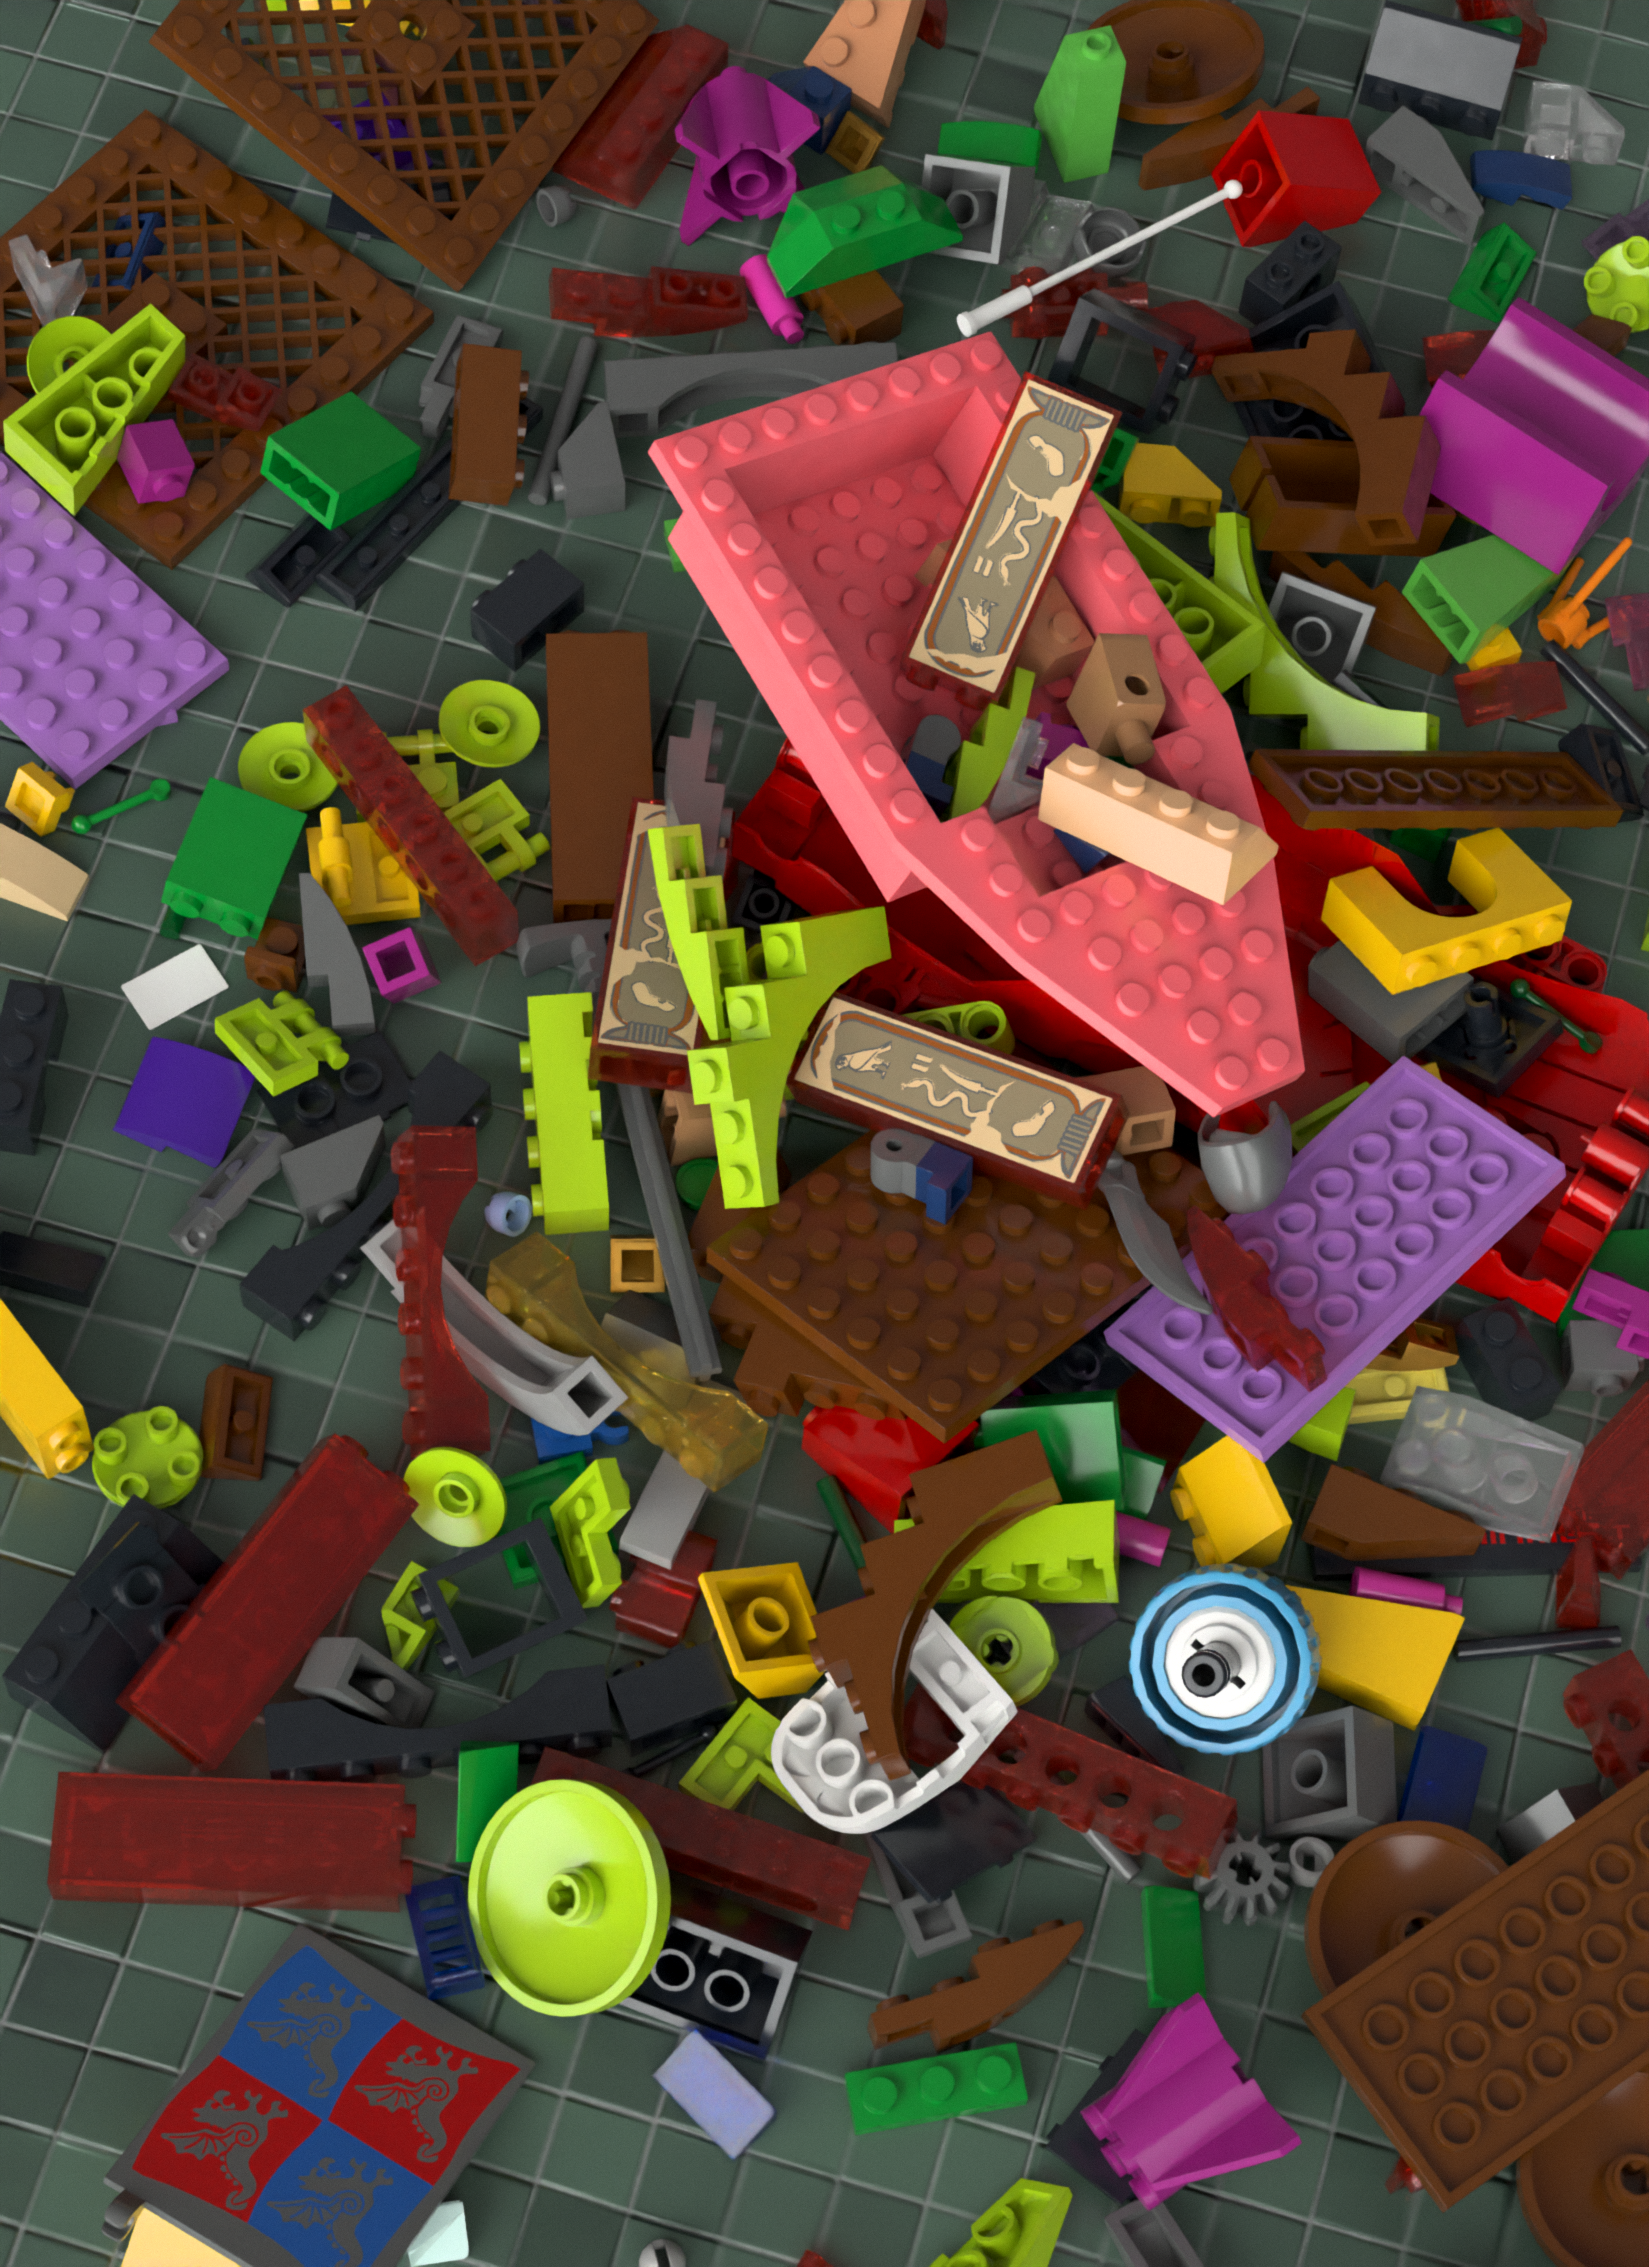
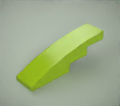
[938,666,1036,823]
[647,824,750,1040]

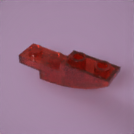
[548,266,748,337]
[1187,1205,1327,1393]

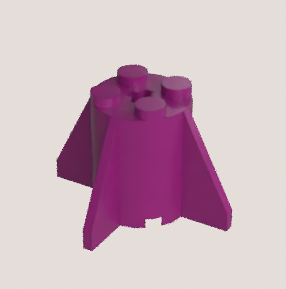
[675,66,821,246]
[1080,1992,1302,2212]

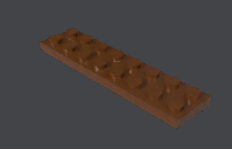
[1248,749,1624,831]

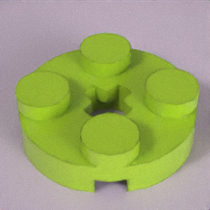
[949,1595,1059,1707]

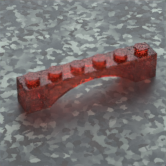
[391,1125,491,1460]

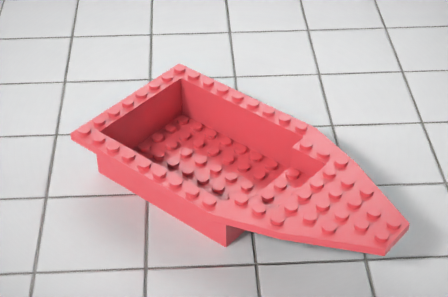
[648,331,1305,1117]

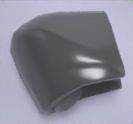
[1197,1101,1292,1215]

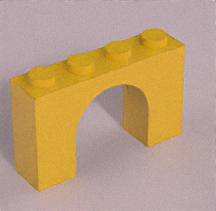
[1321,828,1572,995]

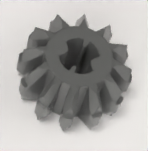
[1193,1826,1291,1927]

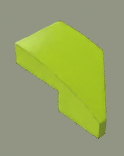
[381,1561,461,1671]

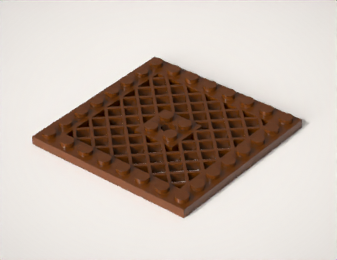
[148,0,660,293]
[0,109,434,570]

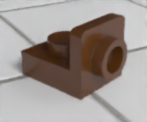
[244,917,306,993]

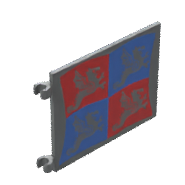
[101,1923,536,2267]

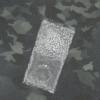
[1523,81,1625,166]

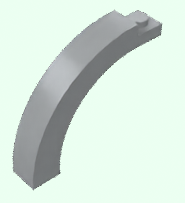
[360,1210,628,1436]

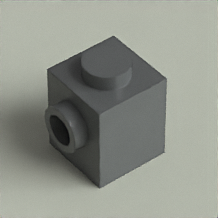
[1559,1320,1645,1397]

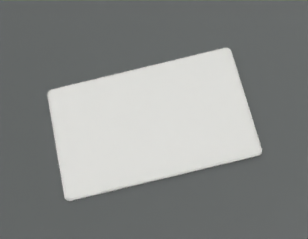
[121,944,229,1030]

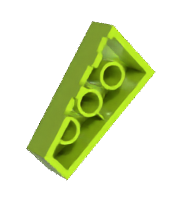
[3,303,185,516]
[519,992,609,1235]
[894,1500,1120,1603]

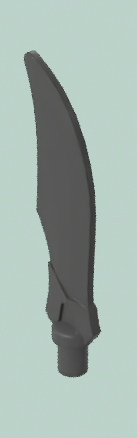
[1091,1134,1213,1315]

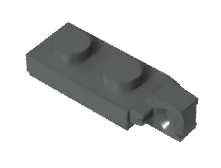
[419,315,503,441]
[168,1129,294,1258]

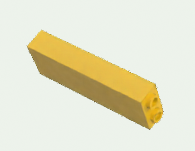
[0,1299,94,1480]

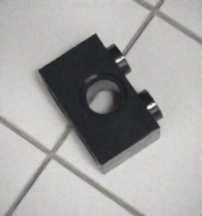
[1238,220,1342,326]

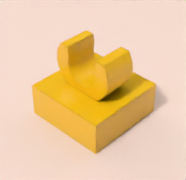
[5,762,75,837]

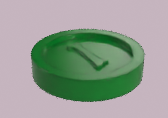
[676,1158,719,1210]

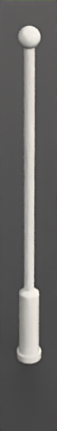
[957,180,1243,337]

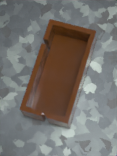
[1229,436,1456,557]

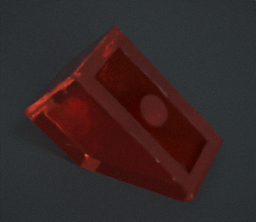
[1148,299,1255,378]

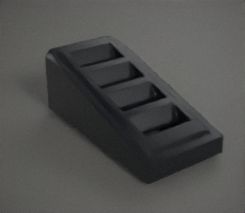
[1084,1676,1184,1793]

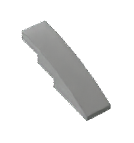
[619,1380,751,1570]

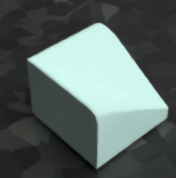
[408,2200,469,2267]

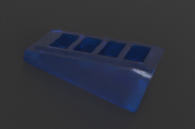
[403,1875,485,2001]

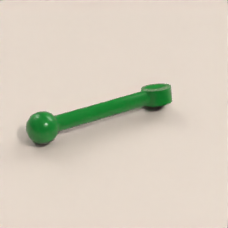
[71,778,171,835]

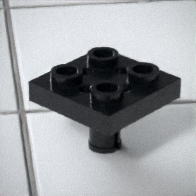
[1415,978,1563,1098]

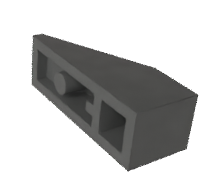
[1364,105,1485,246]

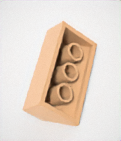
[1038,743,1278,905]

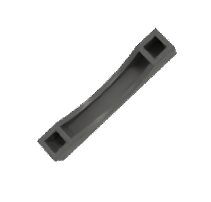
[604,341,898,438]

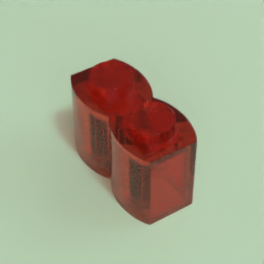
[609,1530,718,1649]

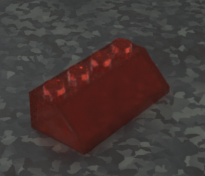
[553,24,729,210]

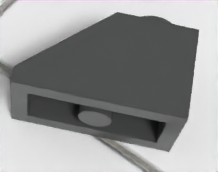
[550,402,625,519]
[280,1115,386,1231]
[294,1637,435,1729]

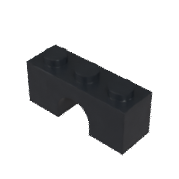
[0,979,69,1156]

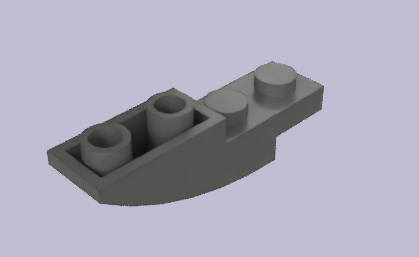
[664,699,733,880]

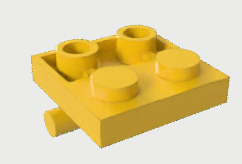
[306,807,421,925]

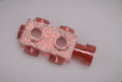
[1001,267,1148,339]

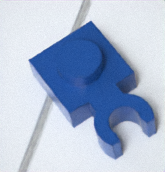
[529,1403,629,1465]

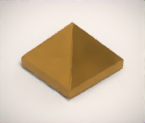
[825,111,885,174]

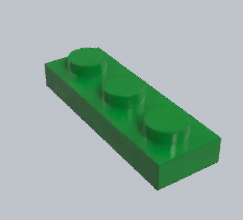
[844,2042,1028,2136]

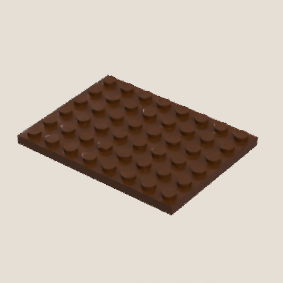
[707,1040,1232,1444]

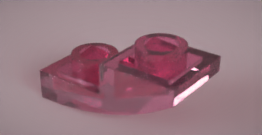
[1605,592,1649,692]

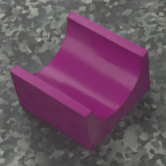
[1419,297,1649,575]

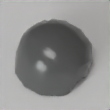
[1073,206,1146,279]

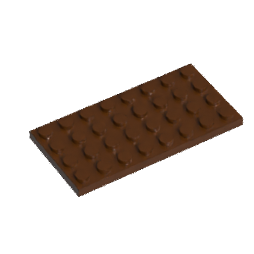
[1301,1770,1649,2213]

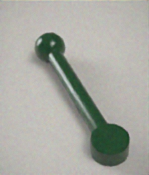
[1509,978,1603,1054]

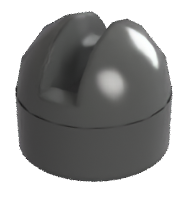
[536,185,578,227]

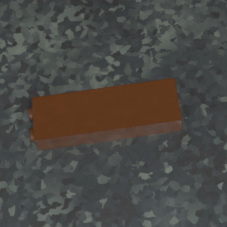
[546,629,654,924]

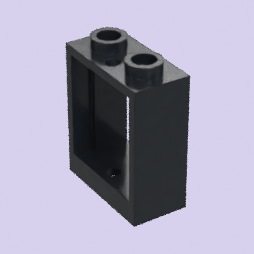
[1045,288,1198,435]
[410,1517,588,1680]

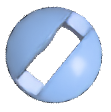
[484,1191,532,1237]

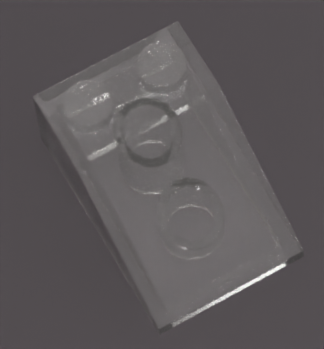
[1380,1386,1585,1543]

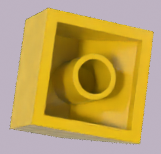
[1170,1436,1292,1568]
[698,1562,826,1699]

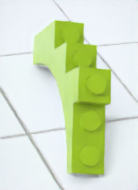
[1209,512,1440,751]
[687,906,892,1209]

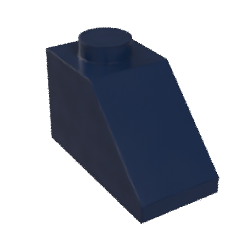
[768,66,852,155]

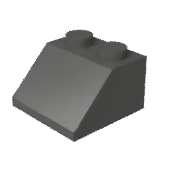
[921,154,1036,264]
[1263,1706,1397,1842]

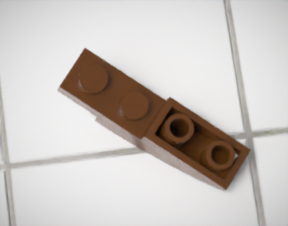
[867,1919,1085,2054]

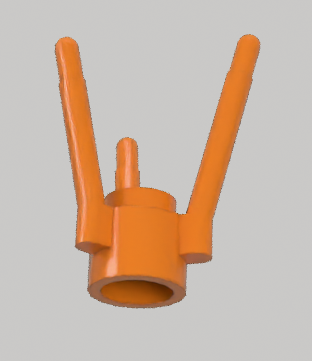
[1537,537,1633,650]

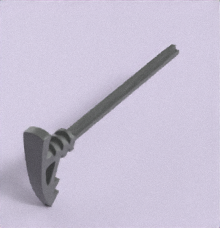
[516,919,722,1381]

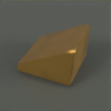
[611,1234,665,1292]

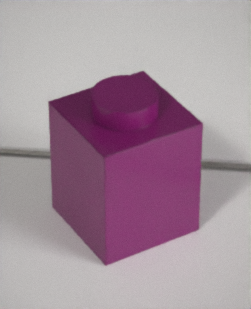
[117,419,195,504]
[362,927,442,1004]

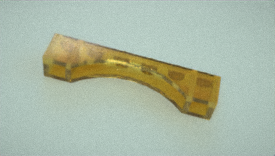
[485,1231,769,1493]

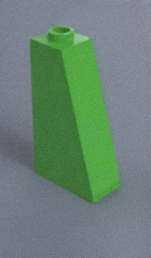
[1034,25,1126,183]
[1402,534,1576,665]

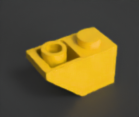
[1118,443,1222,528]

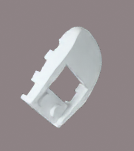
[771,1608,1018,1834]

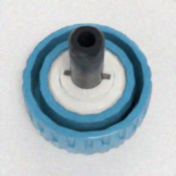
[1128,1563,1322,1756]

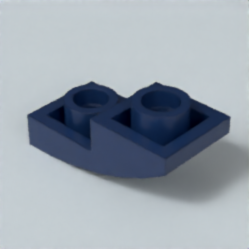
[1470,150,1572,210]

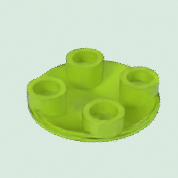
[1584,236,1649,333]
[92,1406,204,1509]

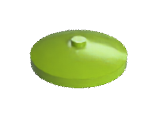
[468,1779,671,2017]

